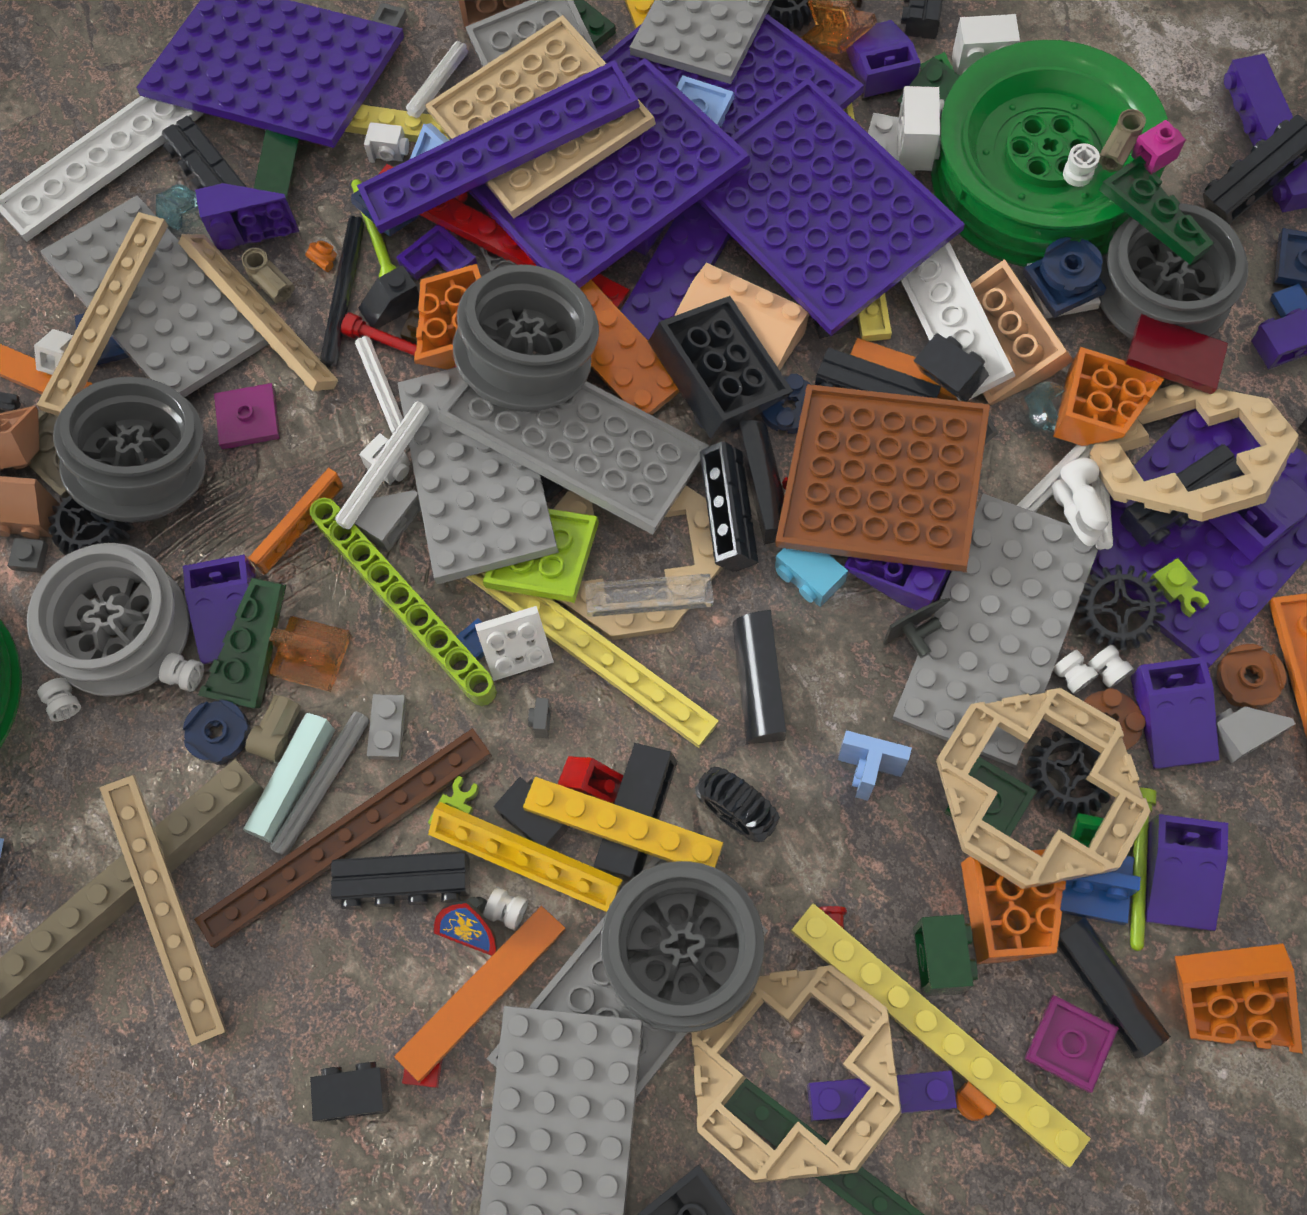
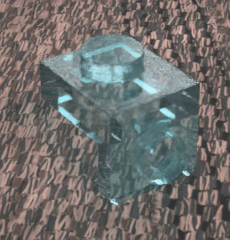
[156,184,198,230]
[1024,381,1065,432]

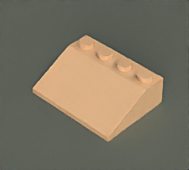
[971,259,1073,405]
[674,263,809,370]

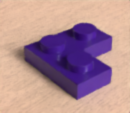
[396,224,478,280]

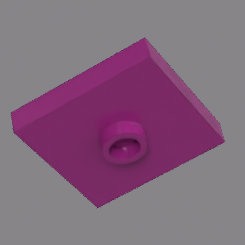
[214,383,280,449]
[1024,995,1119,1093]

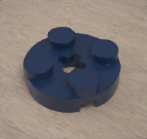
[1040,237,1103,297]
[760,374,811,434]
[183,700,251,765]

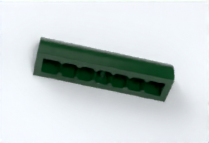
[253,129,299,199]

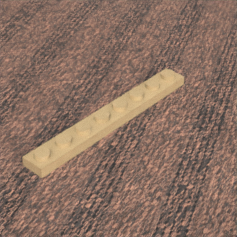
[37,212,168,416]
[178,234,338,391]
[99,775,227,1046]

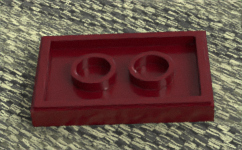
[1125,313,1228,394]

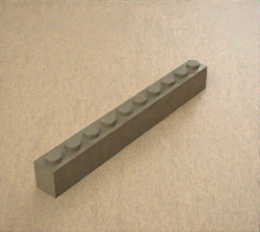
[0,759,264,1019]

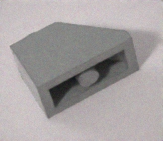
[354,490,421,552]
[1216,706,1296,764]

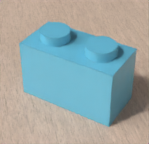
[775,548,848,607]

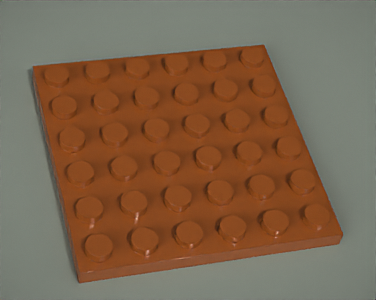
[775,384,990,572]

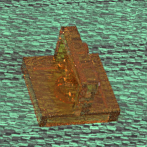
[801,0,877,54]
[269,616,351,692]

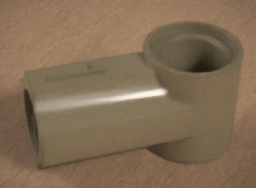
[1099,109,1146,173]
[242,247,295,303]
[245,695,301,763]

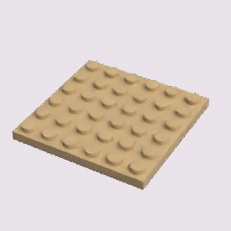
[425,15,656,218]

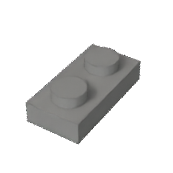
[367,694,407,760]

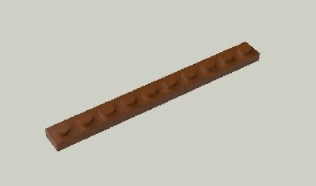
[194,728,492,948]

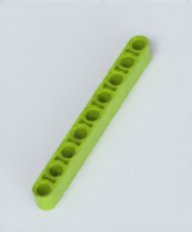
[310,498,497,706]

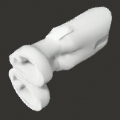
[1052,458,1109,546]

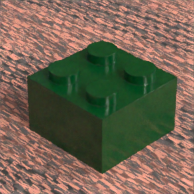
[913,914,978,997]

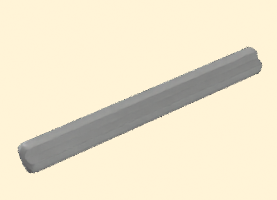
[270,711,369,856]

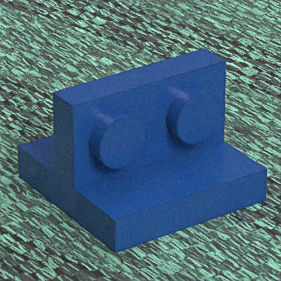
[1060,856,1141,925]

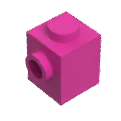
[1131,120,1186,174]

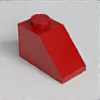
[558,756,624,804]

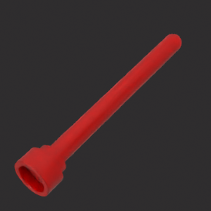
[341,312,456,368]

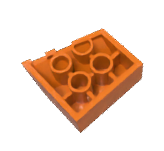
[414,264,481,370]
[1053,347,1165,446]
[961,849,1066,964]
[1175,943,1303,1054]

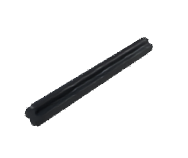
[320,216,364,367]

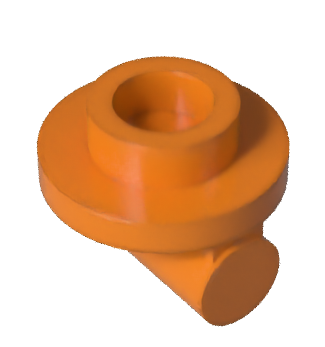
[305,240,337,272]
[955,1081,997,1121]

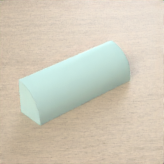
[243,713,335,843]

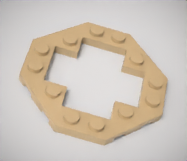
[1089,383,1299,522]
[554,486,724,640]
[936,688,1151,889]
[691,965,902,1183]

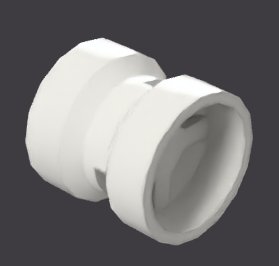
[1063,143,1100,187]
[1087,645,1134,688]
[1053,650,1099,694]
[159,653,204,692]
[37,677,81,722]
[484,886,528,931]

